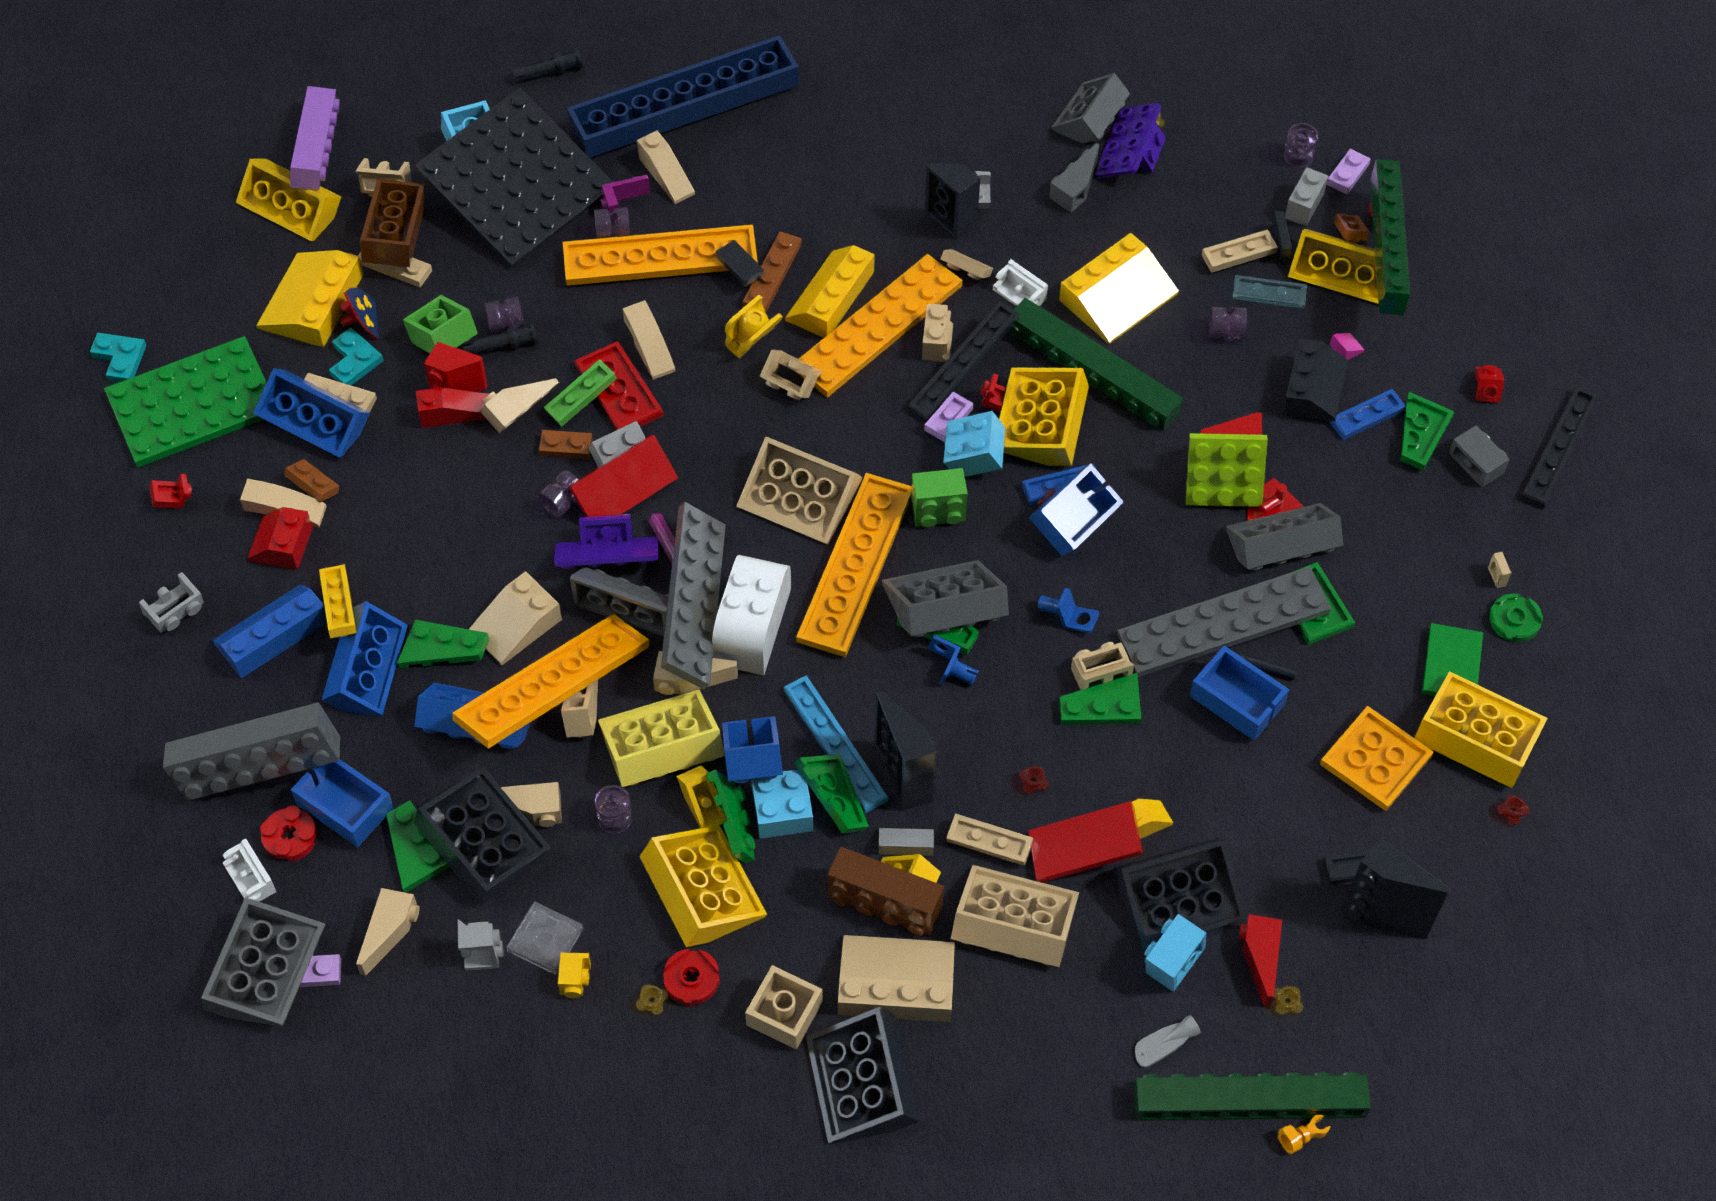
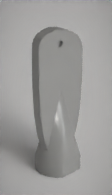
[1135,1015,1201,1068]

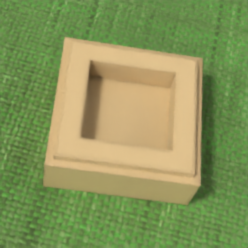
[1488,552,1511,588]

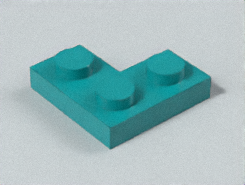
[329,328,384,385]
[90,333,146,383]

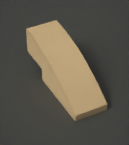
[623,300,675,380]
[240,479,326,527]

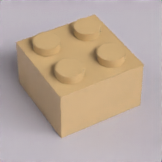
[745,965,823,1050]

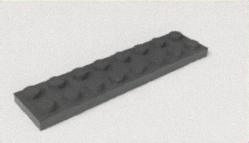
[661,502,726,690]
[1117,567,1331,677]

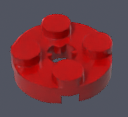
[260,806,317,861]
[663,949,720,1007]

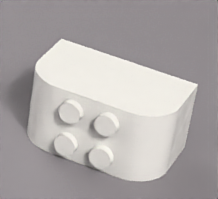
[712,555,791,675]

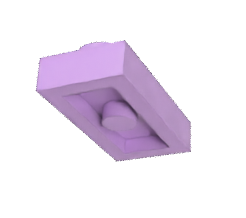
[1327,149,1371,194]
[924,392,973,442]
[300,954,341,987]

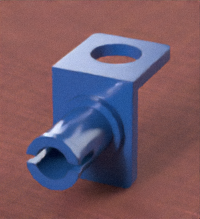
[1038,588,1099,633]
[928,635,979,686]

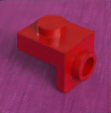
[1474,365,1505,403]
[980,374,1007,413]
[149,474,192,508]

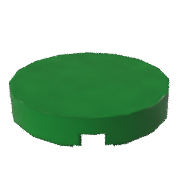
[1489,593,1543,643]

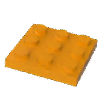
[1320,706,1434,811]

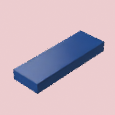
[1330,389,1406,440]
[1022,463,1102,506]

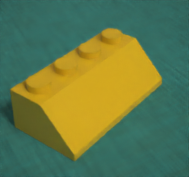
[236,159,341,241]
[1288,229,1378,303]
[785,245,874,338]

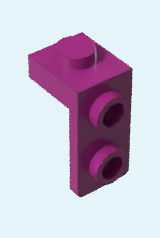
[600,175,650,221]

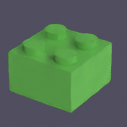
[403,295,478,353]
[911,468,968,527]

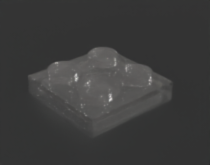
[506,901,584,975]

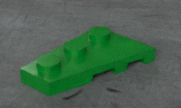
[1400,392,1454,471]
[794,754,869,834]
[386,800,450,893]

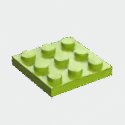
[1186,433,1268,507]

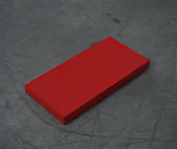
[574,341,664,430]
[568,435,678,517]
[1028,801,1143,883]

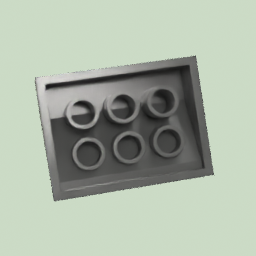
[882,560,1009,637]
[201,897,325,1027]

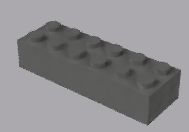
[163,702,340,801]

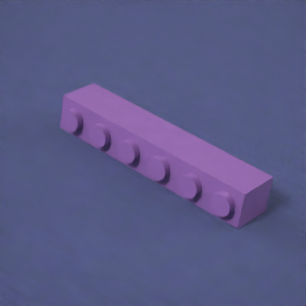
[290,86,340,190]

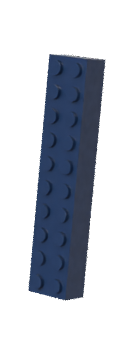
[567,35,799,158]

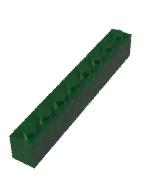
[1370,159,1410,316]
[1008,297,1184,431]
[1134,1072,1371,1121]

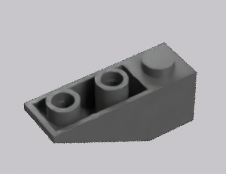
[1050,143,1099,213]

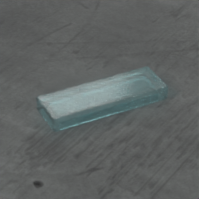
[1232,275,1307,308]

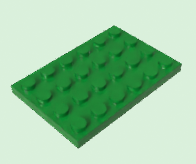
[104,336,267,468]

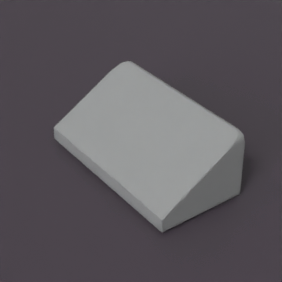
[879,828,934,856]

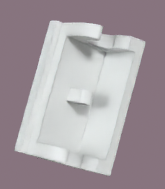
[993,259,1048,306]
[223,839,276,902]

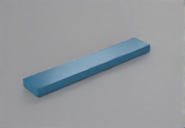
[784,675,888,813]

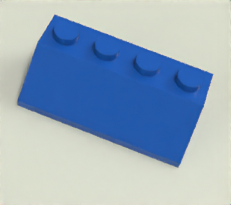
[253,368,370,458]
[212,584,327,678]
[322,601,407,717]
[414,682,530,749]

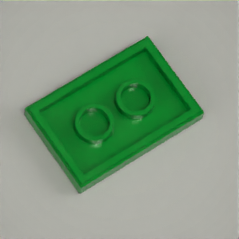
[1290,562,1355,645]
[1422,623,1483,696]

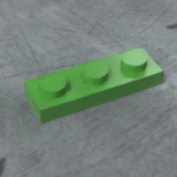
[544,359,617,427]

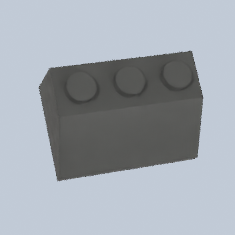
[1051,73,1130,144]

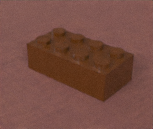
[360,179,425,268]
[828,847,944,937]

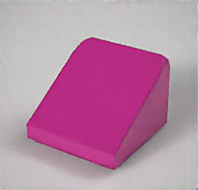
[1330,333,1364,360]

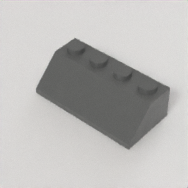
[1226,503,1344,570]
[570,567,669,637]

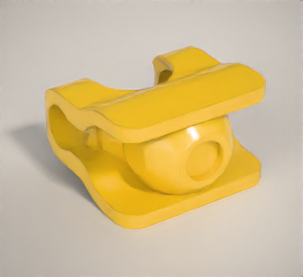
[725,295,783,358]

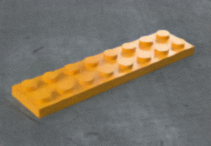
[563,225,758,286]
[795,254,962,398]
[796,473,912,657]
[452,614,649,749]

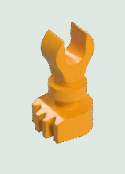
[1277,1115,1330,1154]

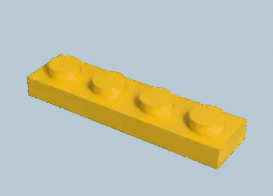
[319,564,357,638]

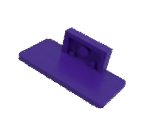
[1095,103,1166,178]
[554,514,658,569]

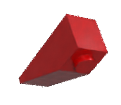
[416,387,489,428]
[1239,914,1282,1008]

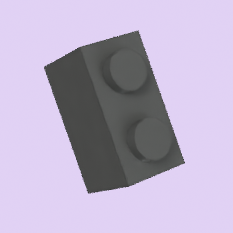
[1449,425,1510,487]

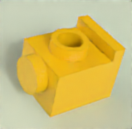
[558,953,591,998]

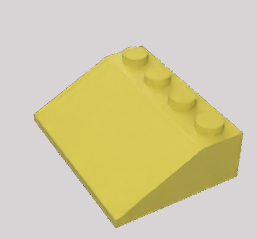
[598,690,725,787]

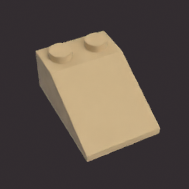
[469,571,562,666]

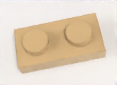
[941,249,993,280]

